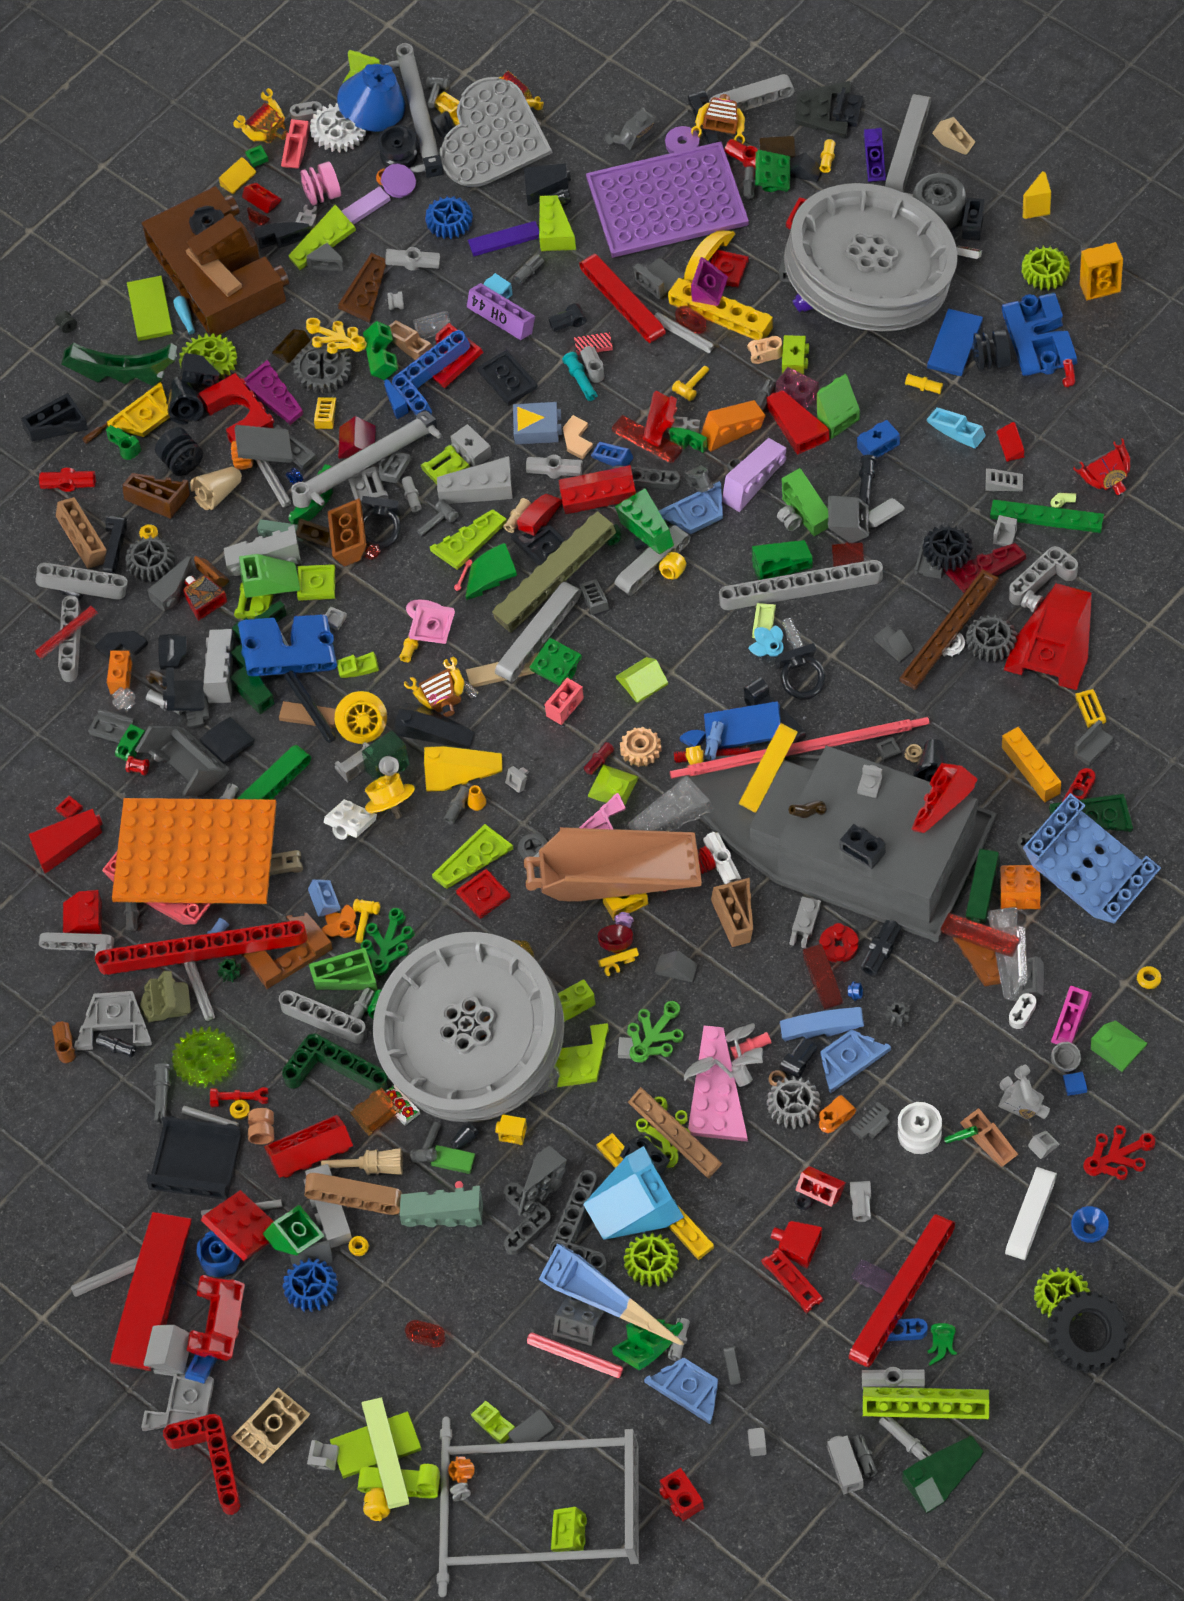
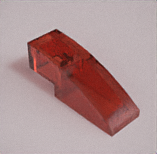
[803,944,843,1010]

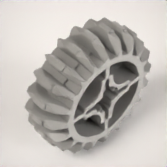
[767,1076,821,1129]

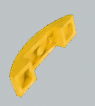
[684,230,735,282]

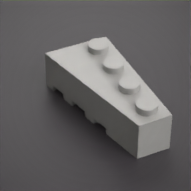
[437,456,513,504]
[224,525,301,576]
[203,629,234,703]

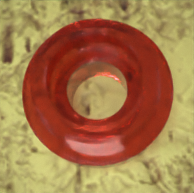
[365,544,382,561]

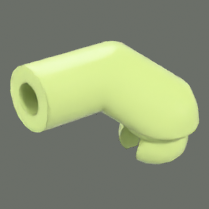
[1051,493,1076,508]

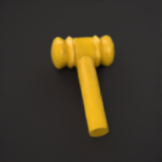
[672,366,709,401]
[353,899,380,943]

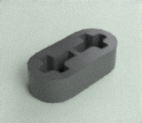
[723,1346,741,1385]

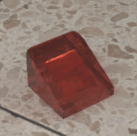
[247,207,270,226]

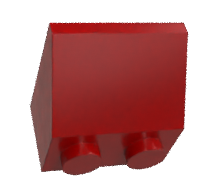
[63,890,102,934]

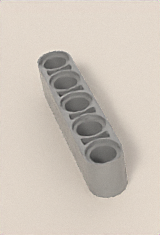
[709,74,795,112]
[615,525,691,596]
[36,563,127,599]
[58,596,81,682]
[279,990,367,1044]

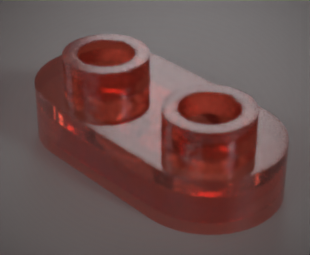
[675,306,707,334]
[405,1320,446,1347]

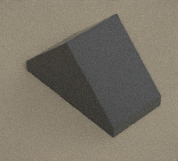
[306,243,344,271]
[655,950,698,983]

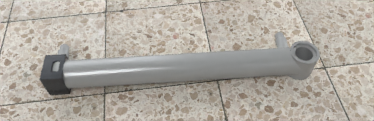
[385,43,444,178]
[291,410,442,508]

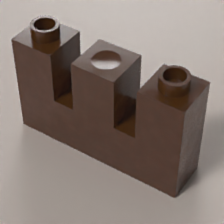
[141,186,289,337]

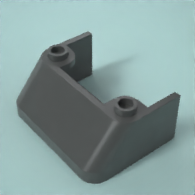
[135,726,229,796]

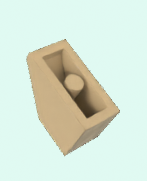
[932,117,975,155]

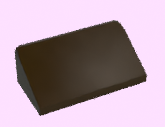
[759,136,795,158]
[272,329,310,363]
[296,519,331,548]

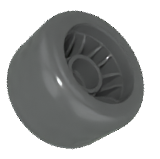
[913,173,966,229]

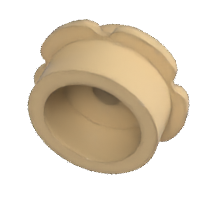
[905,744,922,762]

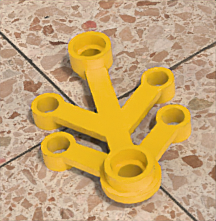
[306,318,367,354]

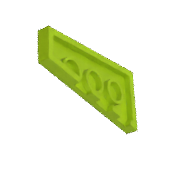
[289,205,356,270]
[430,509,507,570]
[432,824,513,889]

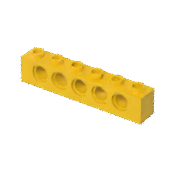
[668,278,773,340]

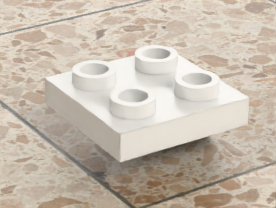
[324,799,377,840]

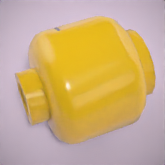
[659,552,687,580]
[363,1488,391,1521]

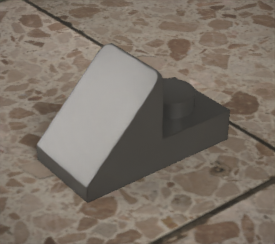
[874,625,914,663]

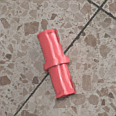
[730,1032,772,1059]

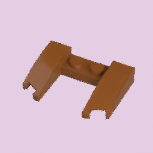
[242,913,333,989]

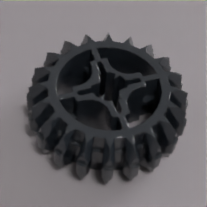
[922,524,973,572]

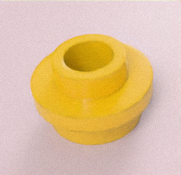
[139,525,158,539]
[230,1100,250,1120]
[348,1236,369,1256]

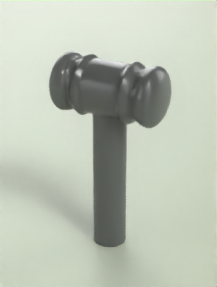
[426,76,450,108]
[417,500,459,536]
[410,1122,441,1163]

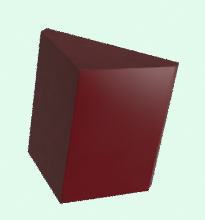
[338,416,376,459]

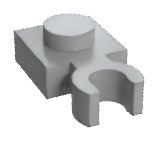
[296,205,317,230]
[668,416,700,433]

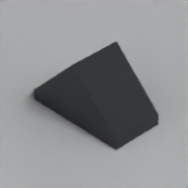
[790,152,821,183]

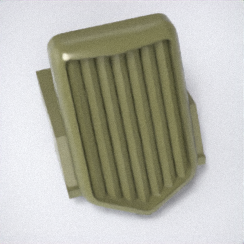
[139,971,191,1022]

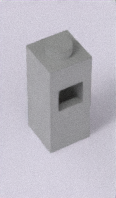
[827,1436,863,1495]

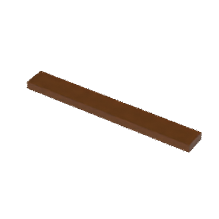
[899,569,998,690]

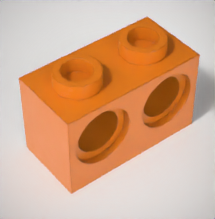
[107,651,132,694]

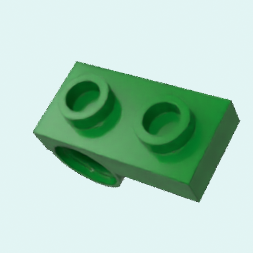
[106,425,141,460]

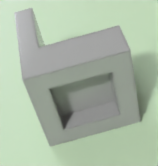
[993,515,1017,546]
[307,1440,339,1471]

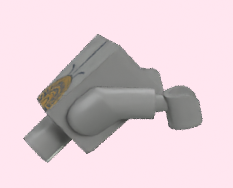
[998,1064,1050,1120]

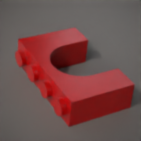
[198,373,275,444]

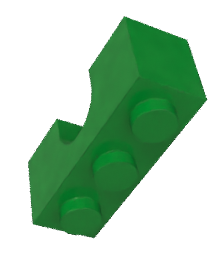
[363,321,398,380]

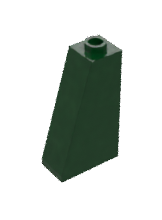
[966,848,1000,925]

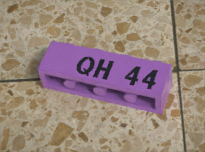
[467,283,535,340]

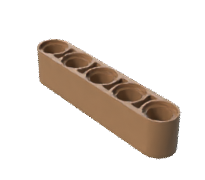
[304,1173,402,1215]

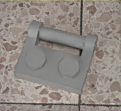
[348,467,388,505]

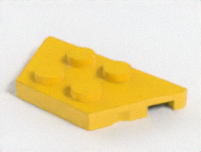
[107,382,170,437]

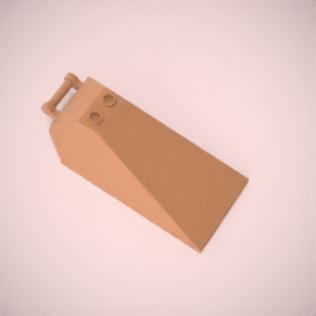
[524,827,702,901]

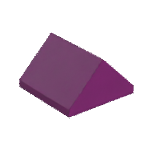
[691,257,728,306]

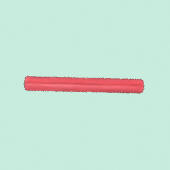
[527,1332,623,1378]

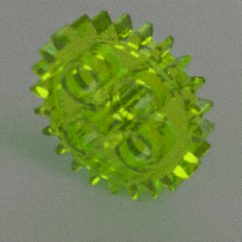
[171,1027,236,1087]

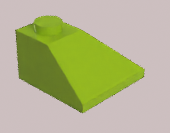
[588,765,638,806]

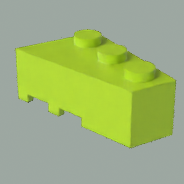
[539,195,576,251]

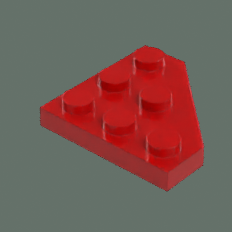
[432,323,483,388]

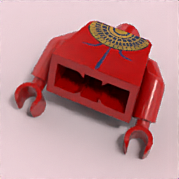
[1073,438,1130,495]

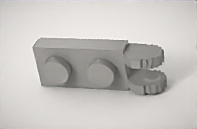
[789,897,821,948]

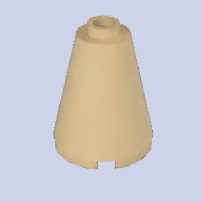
[190,467,242,510]

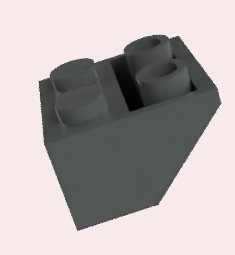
[828,496,869,544]

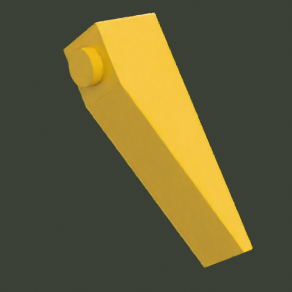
[424,746,502,792]

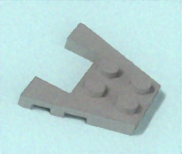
[74,991,152,1051]
[141,1367,214,1431]

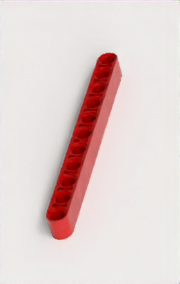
[95,920,308,975]

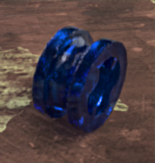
[286,468,304,485]

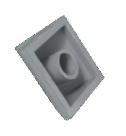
[143,1325,190,1375]

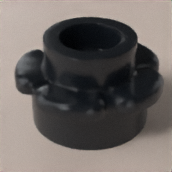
[794,1192,813,1210]

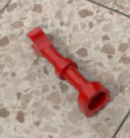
[210,1087,268,1107]

